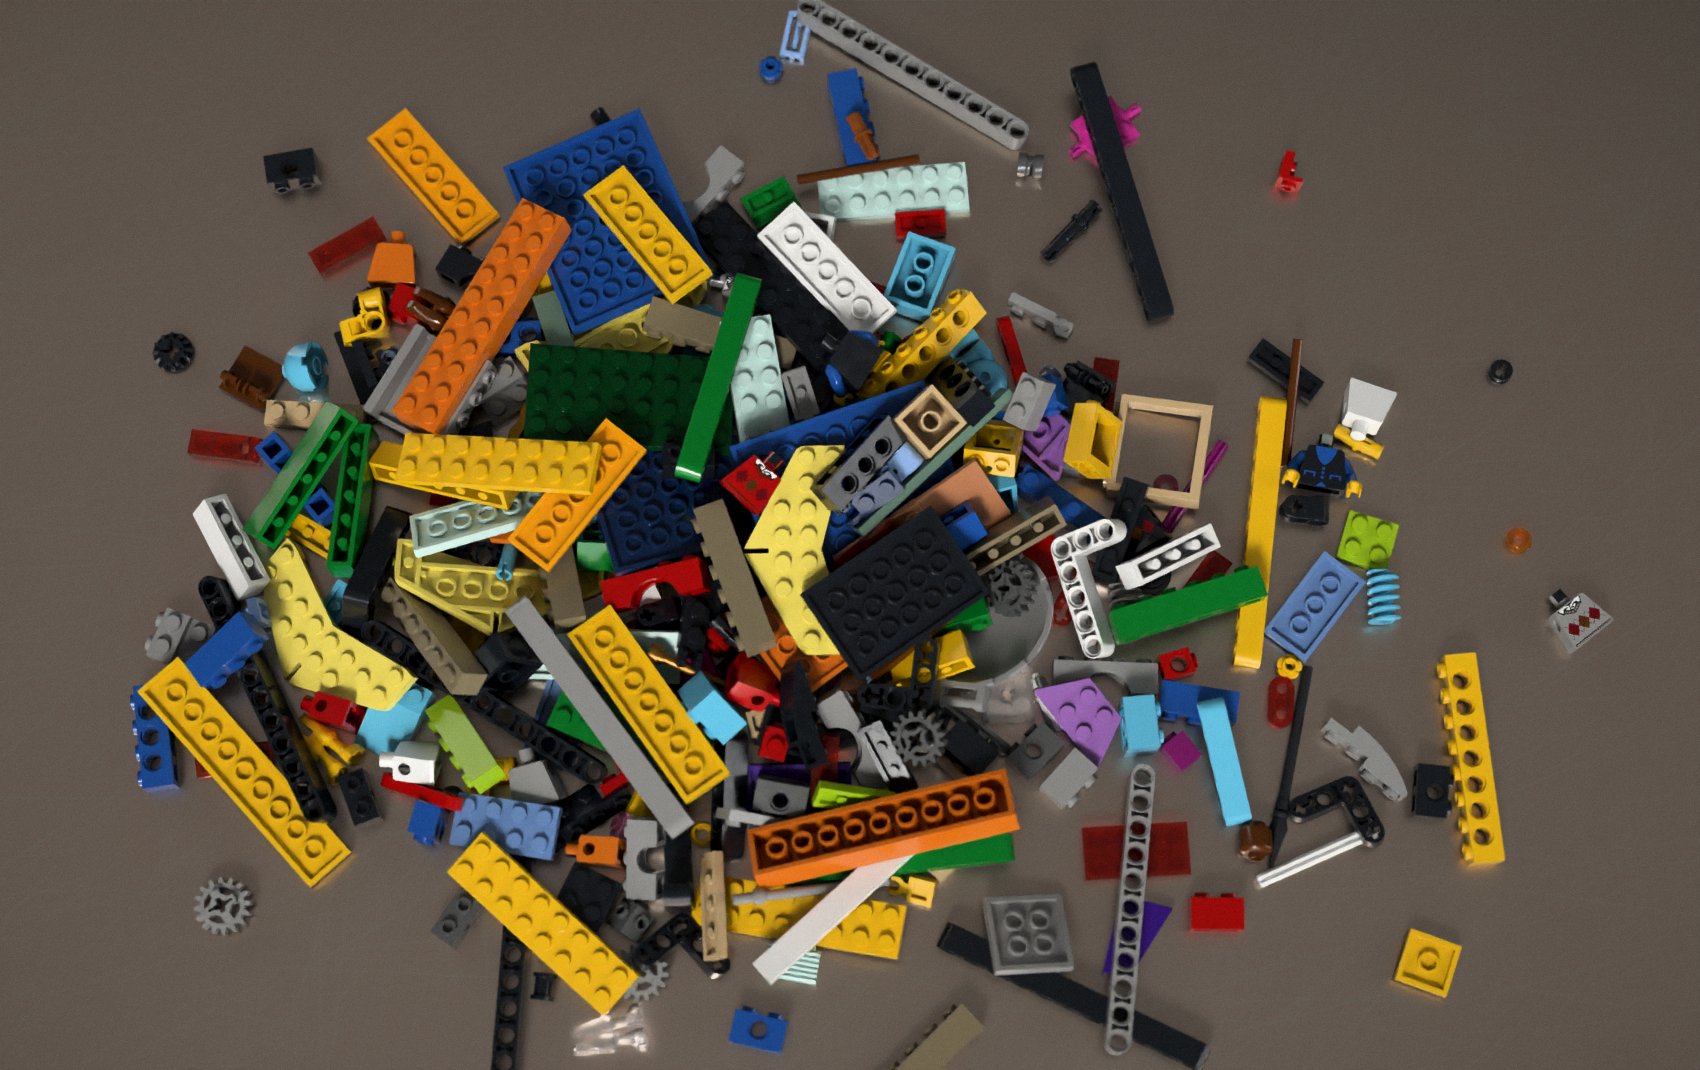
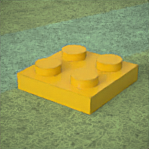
[1394,928,1462,998]

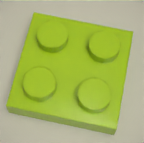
[1335,510,1399,570]

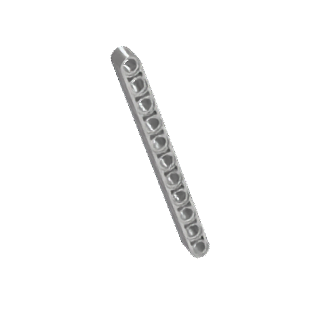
[797,0,1029,150]
[505,595,694,839]
[1104,763,1155,1056]

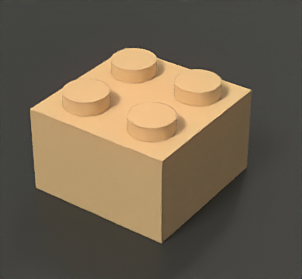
[892,384,967,459]

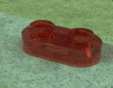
[1266,676,1295,729]

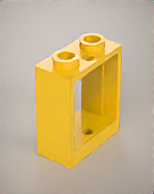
[1063,400,1122,479]
[963,420,1024,477]

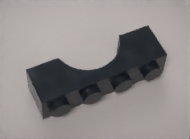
[435,244,538,321]

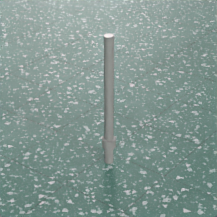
[732,878,890,905]

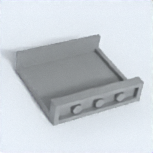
[363,323,498,435]

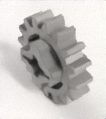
[193,877,253,935]
[620,944,669,1002]

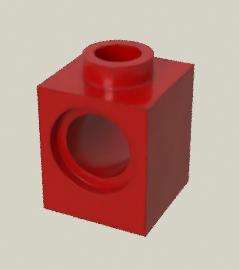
[1156,647,1198,681]

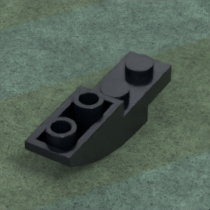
[779,660,829,771]

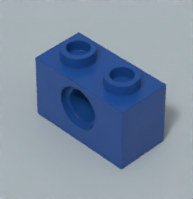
[728,1006,788,1054]

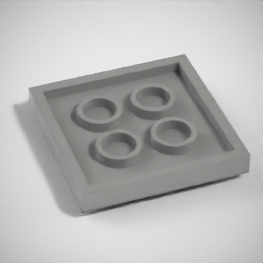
[982,894,1075,975]

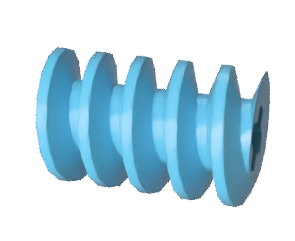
[1366,569,1401,625]

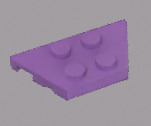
[1023,414,1071,481]
[1033,676,1122,767]

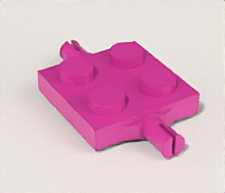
[1068,95,1141,161]

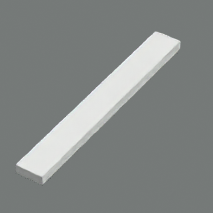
[752,821,915,985]

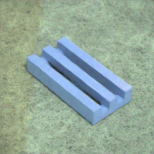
[780,10,811,62]

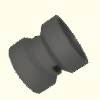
[1016,152,1044,179]

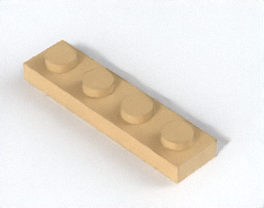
[264,400,367,429]
[699,851,728,961]

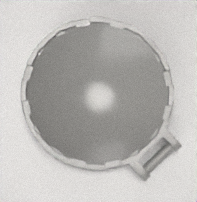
[934,552,1054,712]

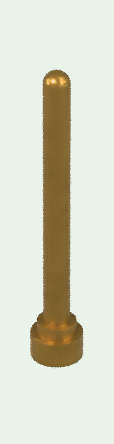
[647,642,726,690]

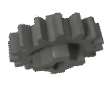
[986,560,1038,617]
[890,708,949,766]

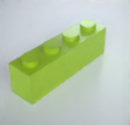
[425,695,506,794]

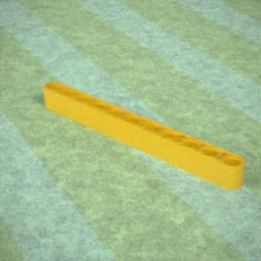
[1233,396,1287,668]

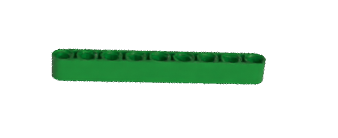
[674,272,762,483]
[783,833,1015,887]

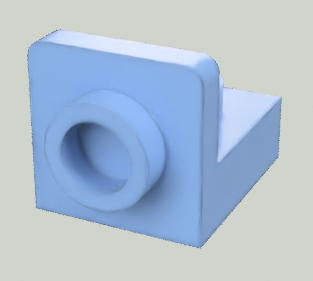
[242,597,271,629]

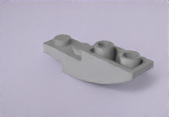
[1321,718,1408,801]

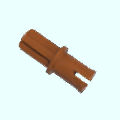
[846,112,880,160]

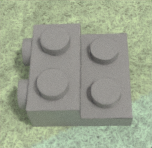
[480,356,527,428]
[145,608,217,665]

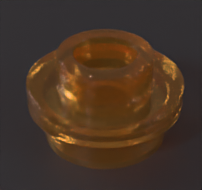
[1505,528,1532,553]

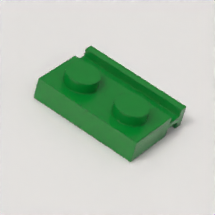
[740,176,801,231]

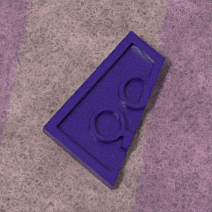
[1102,901,1173,975]

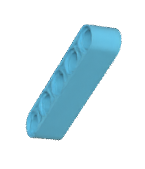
[1197,696,1252,827]

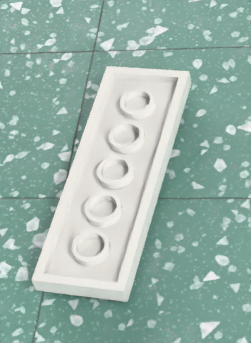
[757,202,897,334]

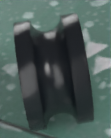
[1488,359,1513,385]

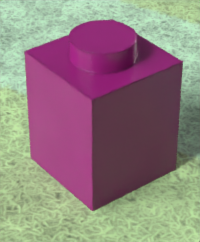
[1160,730,1202,774]

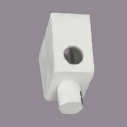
[1341,377,1397,441]
[379,741,443,785]

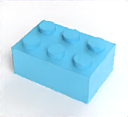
[883,231,956,323]

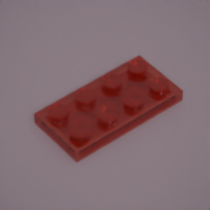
[1081,821,1191,881]

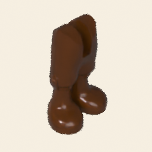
[405,286,456,331]

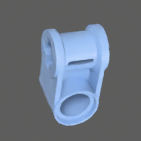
[875,440,924,481]

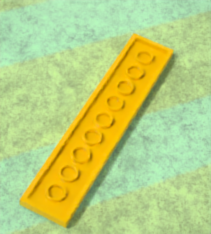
[137,657,351,888]

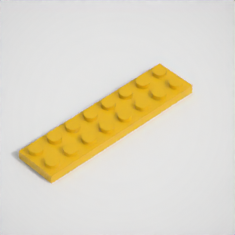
[395,433,602,495]
[567,605,731,805]
[447,832,640,1017]
[691,872,907,960]

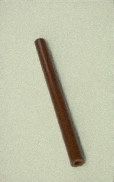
[796,154,920,185]
[1281,339,1303,466]

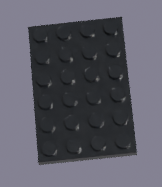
[800,506,990,682]

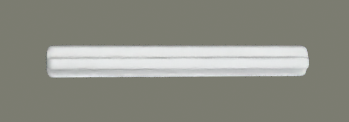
[1256,824,1378,887]

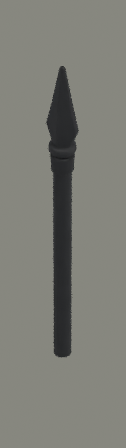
[1269,665,1313,868]

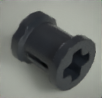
[530,972,557,1002]

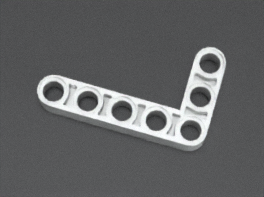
[1051,519,1127,659]

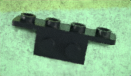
[334,330,382,423]
[554,784,632,853]

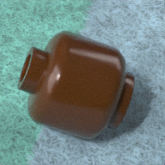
[1238,821,1273,862]

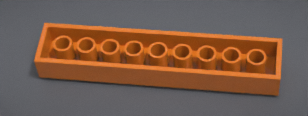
[392,198,572,434]
[747,768,1020,890]

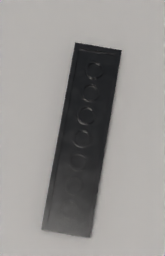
[692,201,849,371]

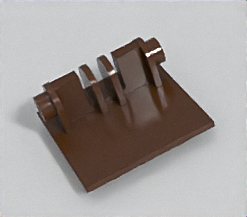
[219,346,283,411]

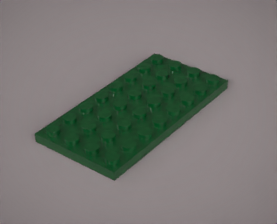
[523,343,733,456]

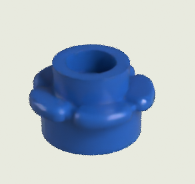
[759,56,783,80]

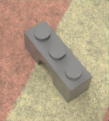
[623,816,666,901]

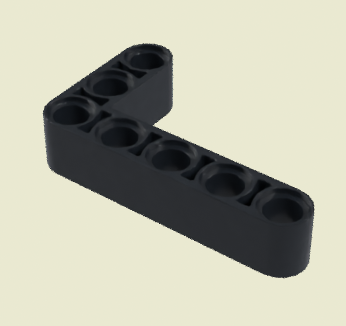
[342,506,413,641]
[663,784,695,913]

